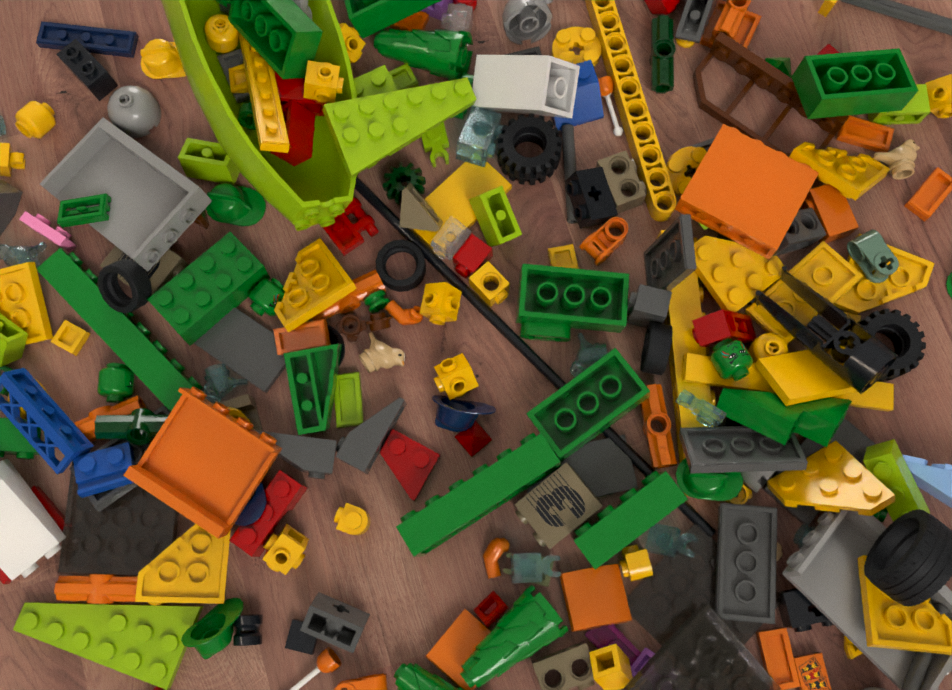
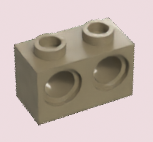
[596,151,647,213]
[531,641,595,690]

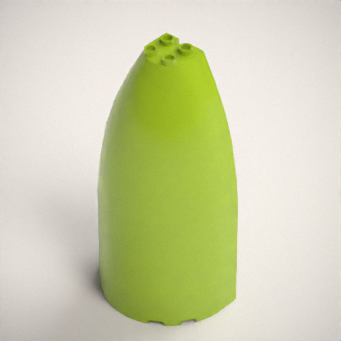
[161,0,357,231]

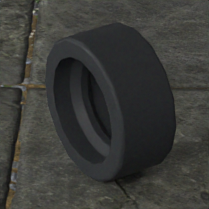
[376,240,426,292]
[98,259,152,313]
[640,322,673,375]

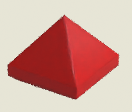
[454,420,492,457]
[474,590,508,627]

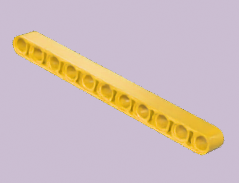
[585,0,677,222]

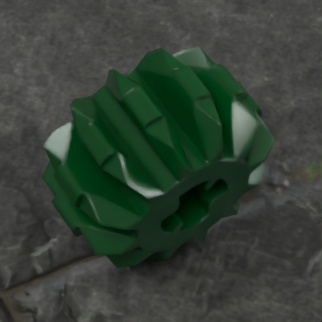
[383,161,426,205]

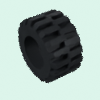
[497,113,562,185]
[848,309,926,381]

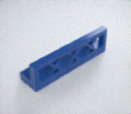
[0,368,94,475]

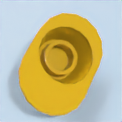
[140,39,186,79]

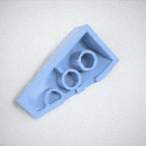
[902,454,952,508]

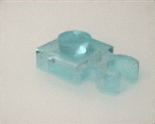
[675,390,727,427]
[645,524,698,558]
[510,552,561,583]

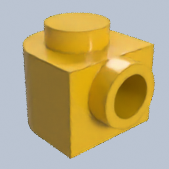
[334,503,371,535]
[619,544,653,582]

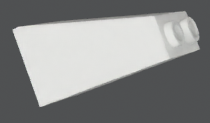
[471,55,580,118]
[0,459,66,581]

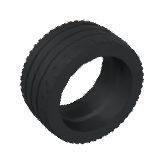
[864,509,952,607]

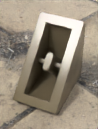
[399,182,443,232]

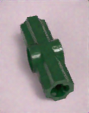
[649,15,676,94]
[94,408,169,445]

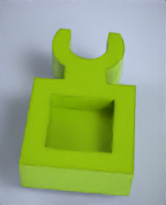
[421,121,449,167]

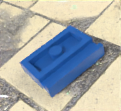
[73,442,135,498]

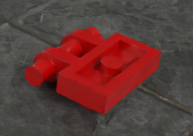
[322,197,379,256]

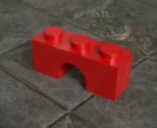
[229,470,308,557]

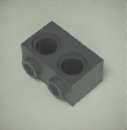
[773,208,827,256]

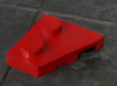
[379,429,440,501]

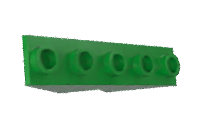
[715,388,852,447]

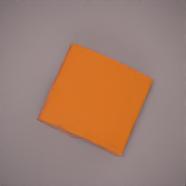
[559,564,632,632]
[425,609,491,690]

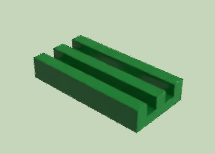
[57,193,111,228]

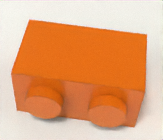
[802,184,859,243]

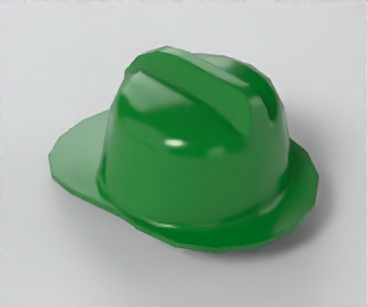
[206,183,266,226]
[676,458,744,501]
[181,598,244,659]

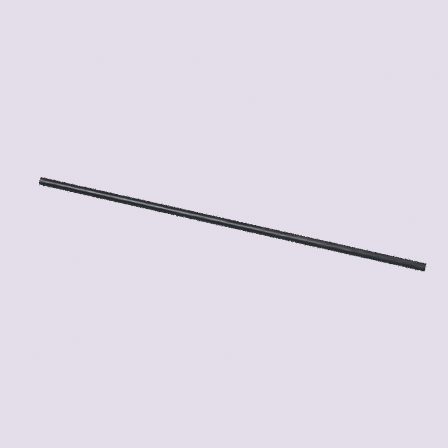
[355,177,716,539]

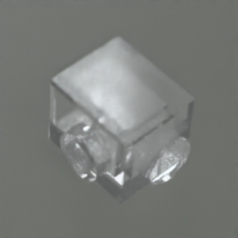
[441,3,473,46]
[430,216,472,261]

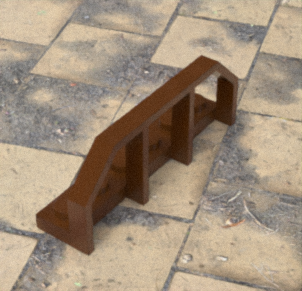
[693,32,849,157]

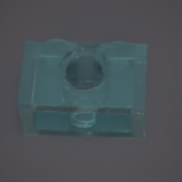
[456,106,504,167]

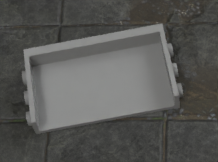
[40,117,212,272]
[782,509,952,690]

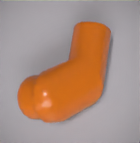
[384,300,423,325]
[483,537,509,579]

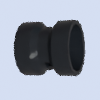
[233,614,263,646]

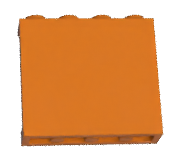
[674,124,819,259]
[123,386,282,538]

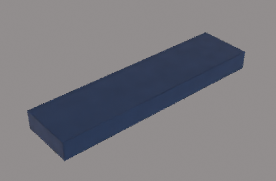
[36,21,139,58]

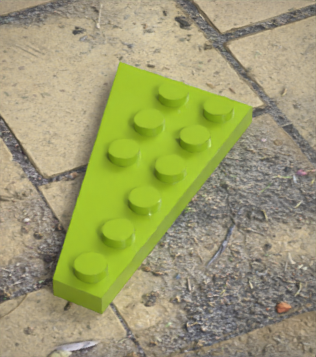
[322,77,477,180]
[13,602,204,690]

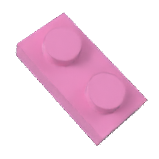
[19,211,77,253]

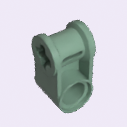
[847,229,899,283]

